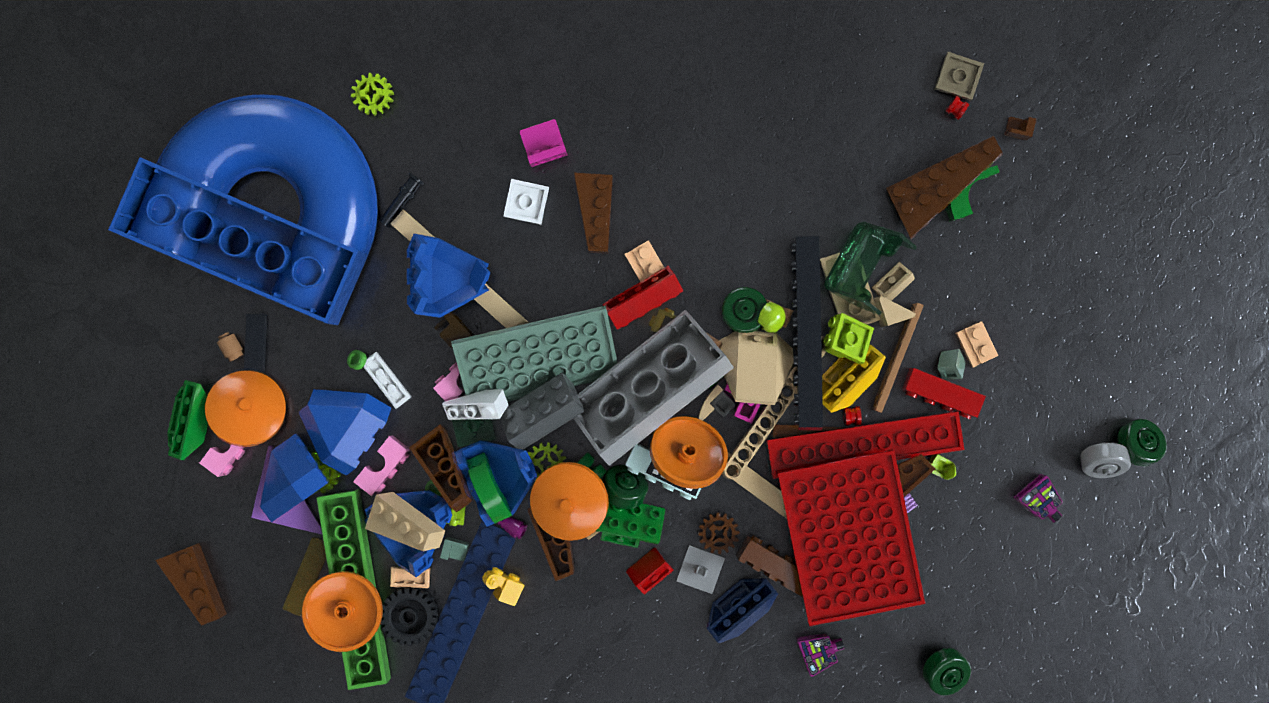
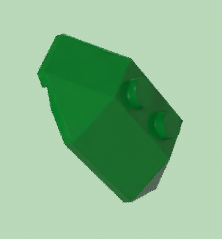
[167,380,208,460]

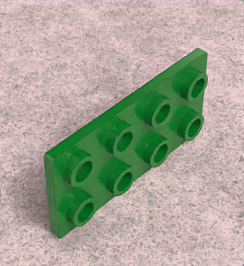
[596,503,665,548]

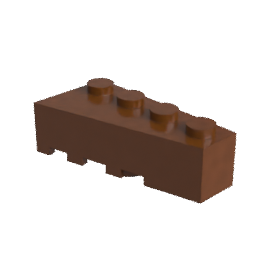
[574,173,613,254]
[409,424,473,512]
[527,506,575,581]
[735,535,803,597]
[155,543,227,626]

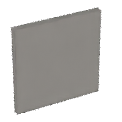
[676,545,725,594]

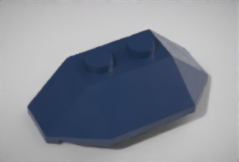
[706,578,778,644]

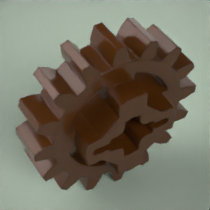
[698,512,740,554]

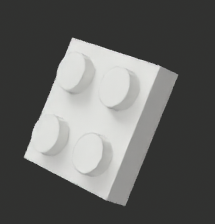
[504,179,549,225]

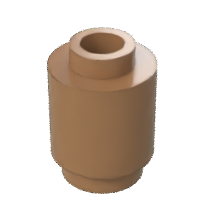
[216,332,244,362]

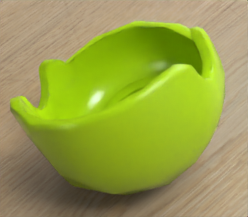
[758,302,786,333]

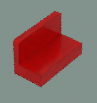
[626,548,674,595]

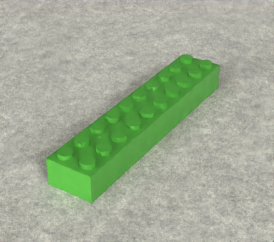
[317,489,391,690]

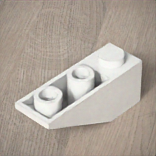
[442,389,508,420]

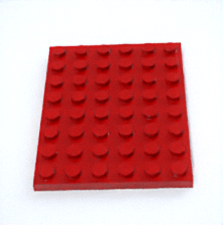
[778,450,925,626]

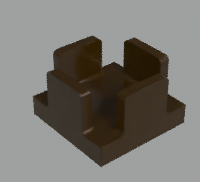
[434,312,475,348]

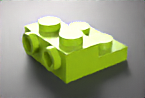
[823,313,874,364]

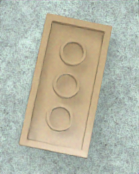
[820,247,880,324]

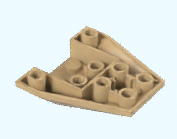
[719,331,793,405]

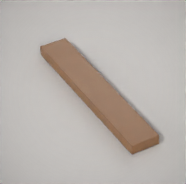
[872,303,924,413]

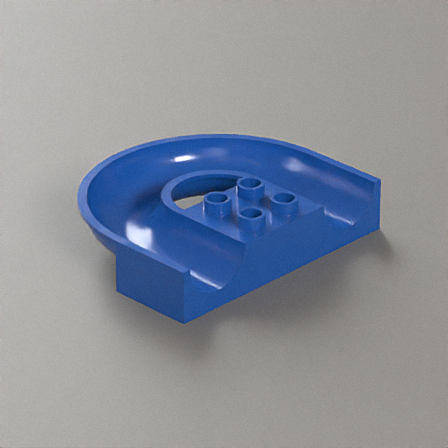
[108,94,378,325]

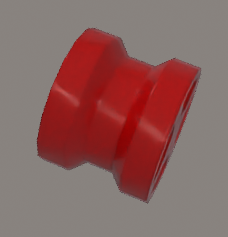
[945,95,969,120]
[843,406,862,426]

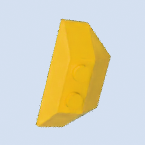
[822,345,886,413]

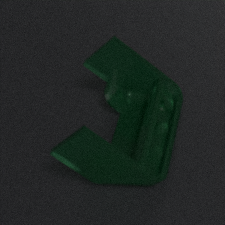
[825,222,917,315]

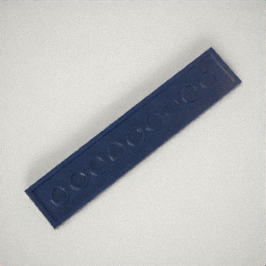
[405,520,517,703]

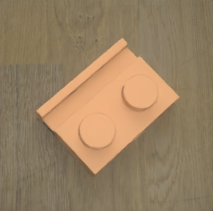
[625,240,664,282]
[955,321,998,368]

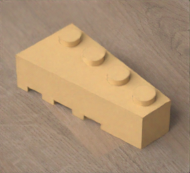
[365,492,445,551]

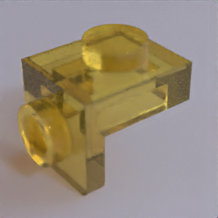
[649,307,677,333]

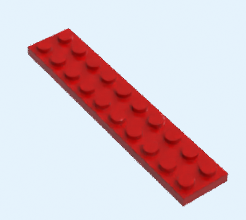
[766,411,965,479]

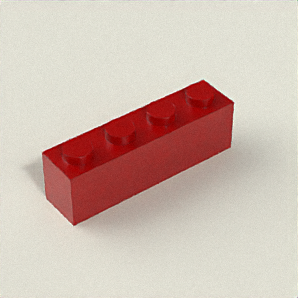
[602,266,683,330]
[902,368,986,419]

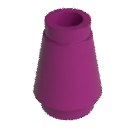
[498,517,528,539]

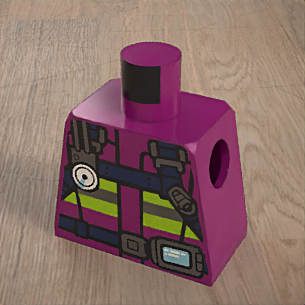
[1013,474,1063,523]
[796,633,845,677]

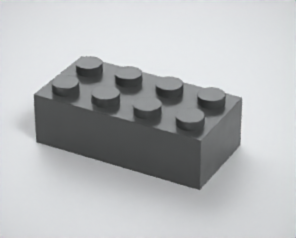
[500,373,584,450]

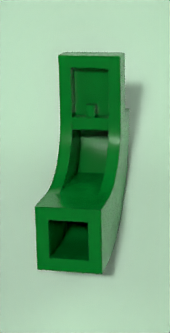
[946,165,1000,222]
[467,453,512,523]

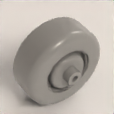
[1080,443,1131,478]

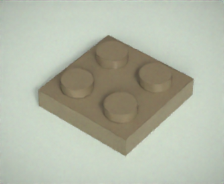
[935,52,984,101]

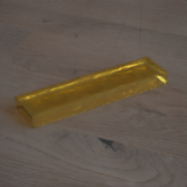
[282,537,326,616]

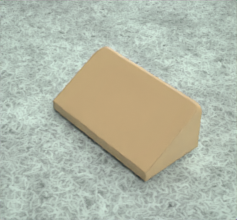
[872,262,915,301]

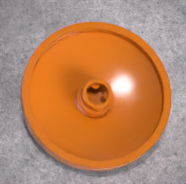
[205,371,286,447]
[650,416,728,489]
[530,462,609,541]
[302,571,383,652]

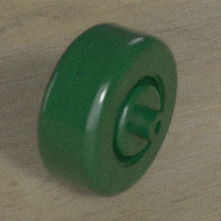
[721,287,767,334]
[1118,419,1167,467]
[602,465,649,509]
[923,648,971,696]

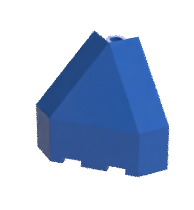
[407,233,490,318]
[299,389,391,475]
[260,433,329,522]
[454,440,537,527]
[364,490,452,577]

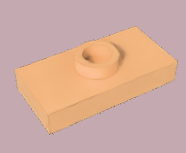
[390,566,430,588]

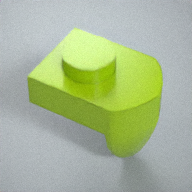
[929,454,956,480]

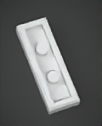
[364,352,412,409]

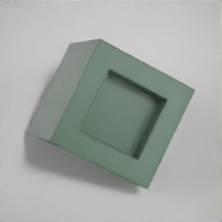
[937,349,966,381]
[440,537,470,561]

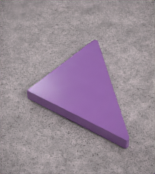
[251,445,323,535]

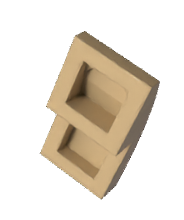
[697,384,723,421]

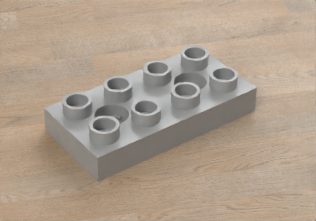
[573,310,734,466]

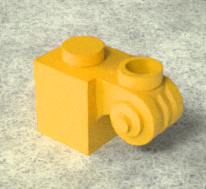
[482,567,525,606]

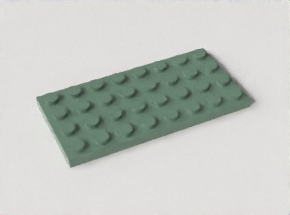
[451,306,617,402]

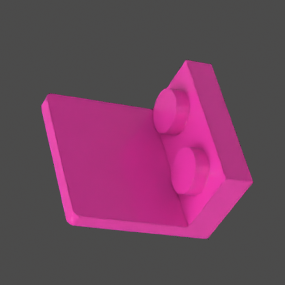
[520,119,568,167]

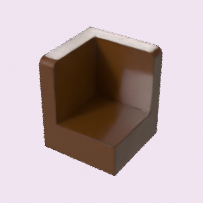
[1004,117,1037,141]

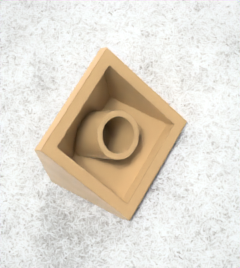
[874,296,916,327]

